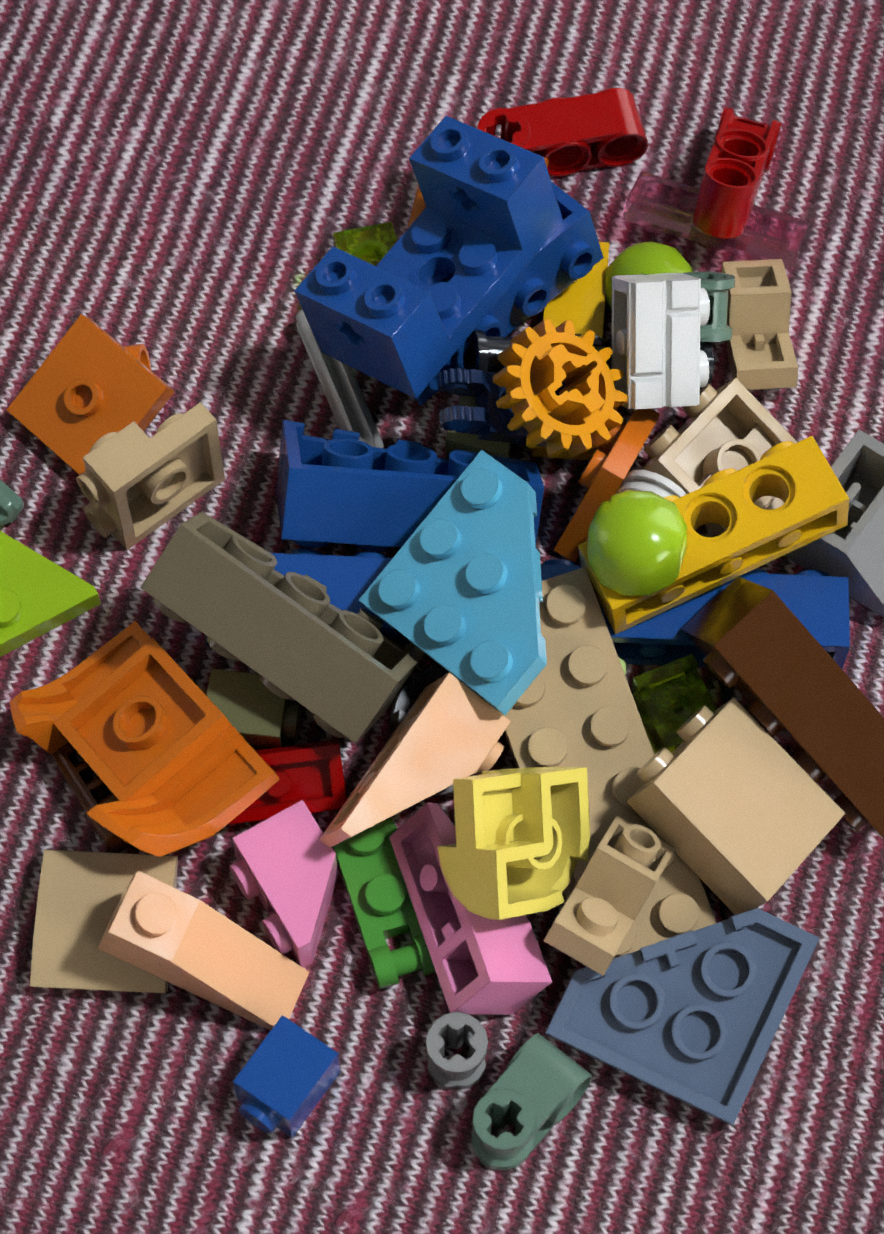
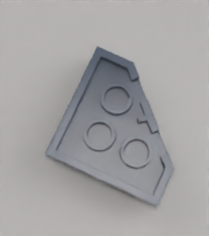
[546,908,819,1126]

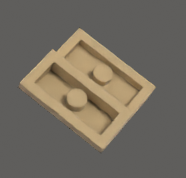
[30,850,178,993]

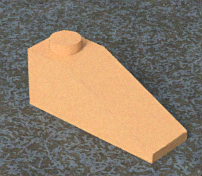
[319,672,511,848]
[97,870,309,1030]

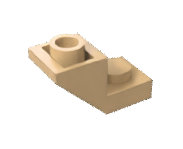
[544,815,676,976]

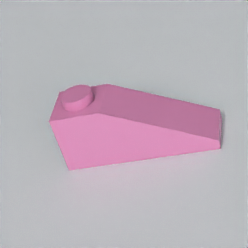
[389,802,552,1015]

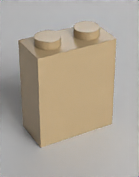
[626,697,845,915]

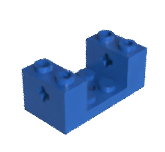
[294,116,563,399]

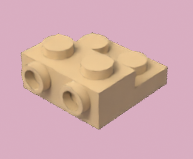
[641,378,797,536]
[76,402,225,550]

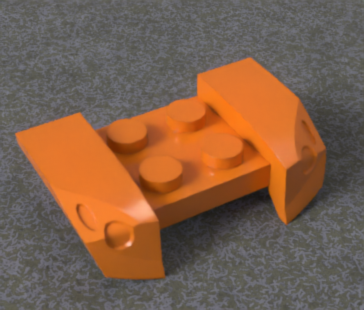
[10,621,280,857]

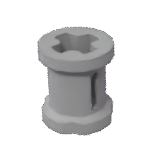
[426,1012,488,1090]

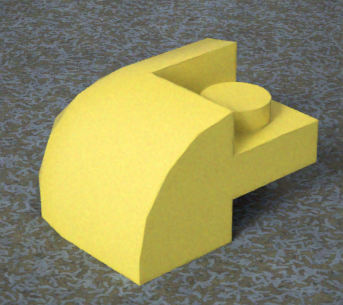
[437,767,590,920]

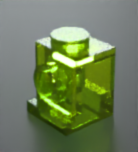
[631,654,717,754]

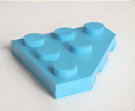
[359,450,547,716]

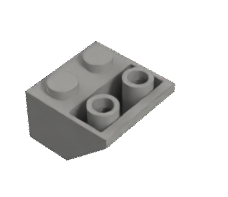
[783,429,884,617]

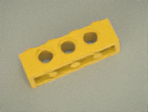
[578,436,849,634]

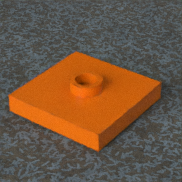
[7,314,175,475]

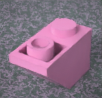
[229,800,338,968]

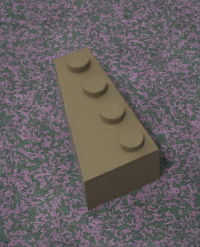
[140,512,426,744]

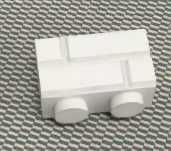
[612,273,710,409]

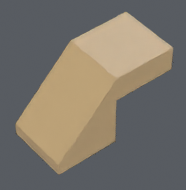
[722,259,798,390]

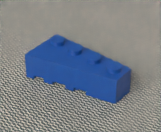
[276,420,544,552]

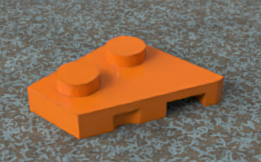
[554,409,661,562]

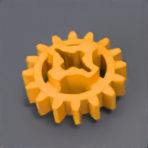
[493,319,628,458]

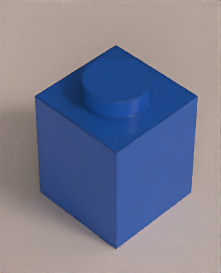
[233,1015,341,1138]

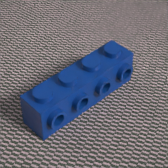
[410,182,603,405]

